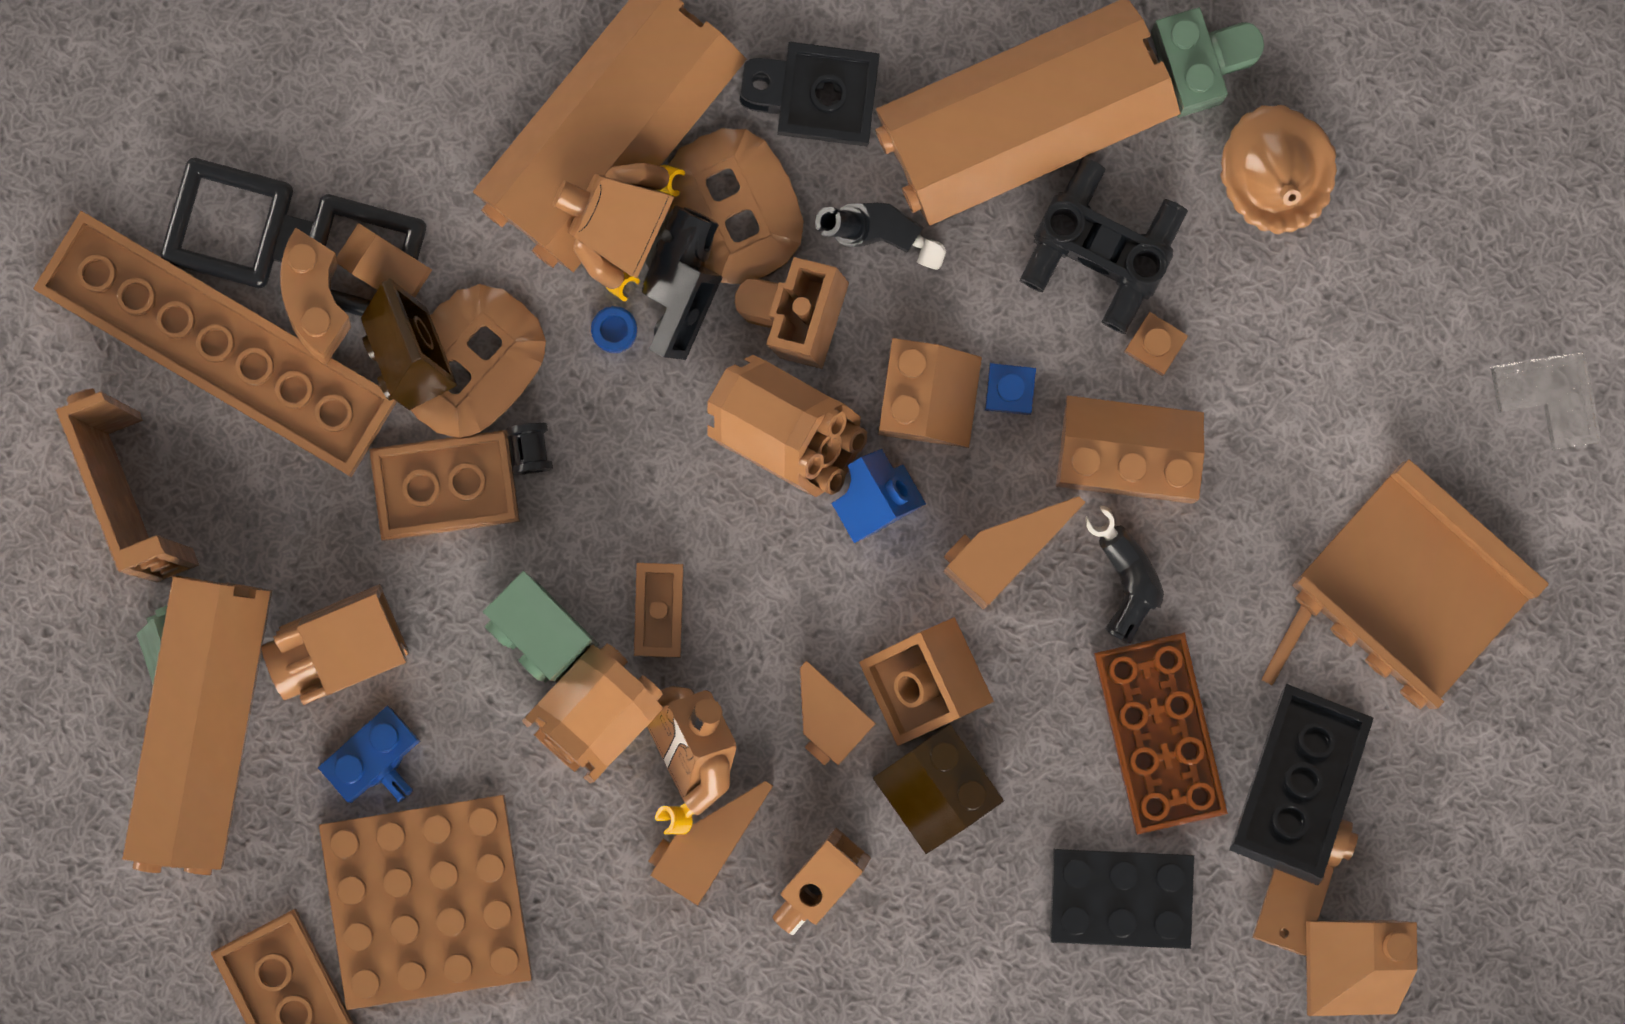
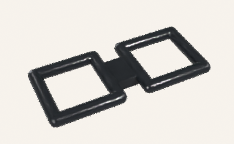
[160,158,427,316]

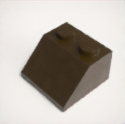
[361,278,458,410]
[873,724,1004,854]

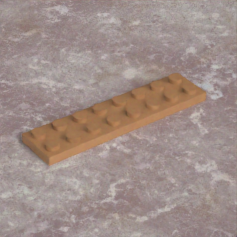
[33,211,397,477]

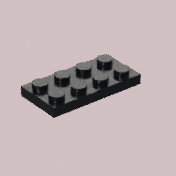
[1229,684,1374,885]

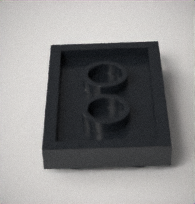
[1050,849,1194,949]

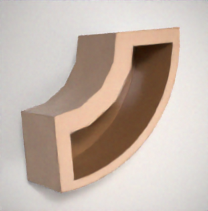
[280,228,351,365]

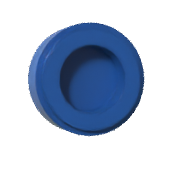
[591,306,638,353]

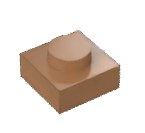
[1124,312,1188,376]

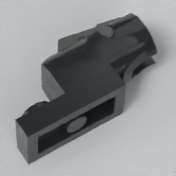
[642,205,723,360]

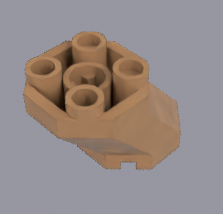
[707,355,867,497]
[522,643,663,783]

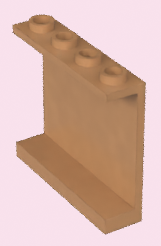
[56,388,199,582]
[1292,459,1549,710]

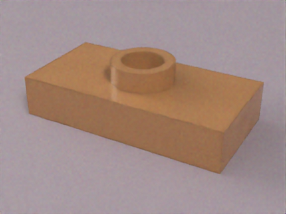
[634,563,684,658]

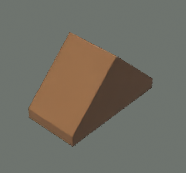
[336,223,432,298]

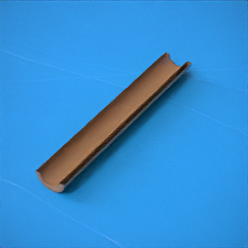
[1261,605,1312,685]

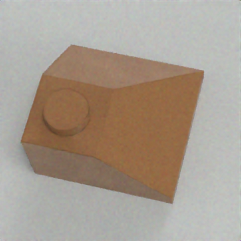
[1306,920,1417,1016]

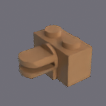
[734,257,849,369]

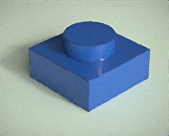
[985,363,1036,415]

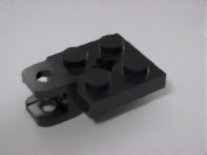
[740,41,880,147]

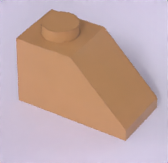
[800,661,876,766]

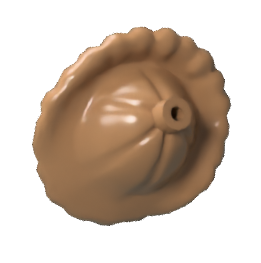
[1220,105,1337,235]

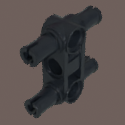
[1020,157,1188,334]

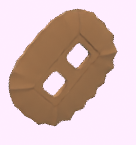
[668,128,804,284]
[411,284,546,438]

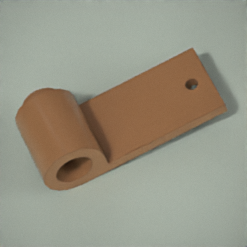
[1252,819,1358,956]

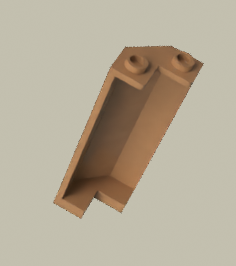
[472,0,747,273]
[875,0,1181,226]
[122,575,273,875]

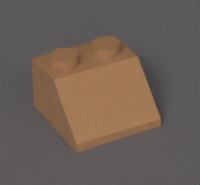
[878,338,982,448]
[859,617,994,746]

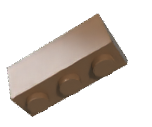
[1056,395,1204,504]

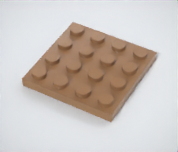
[319,795,533,1010]

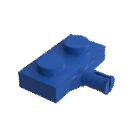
[318,705,421,803]

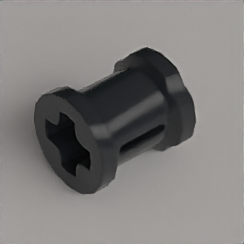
[506,423,553,475]

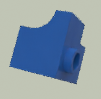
[831,449,926,543]

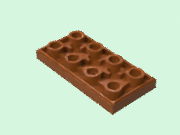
[1093,632,1228,835]

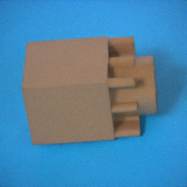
[261,584,409,705]

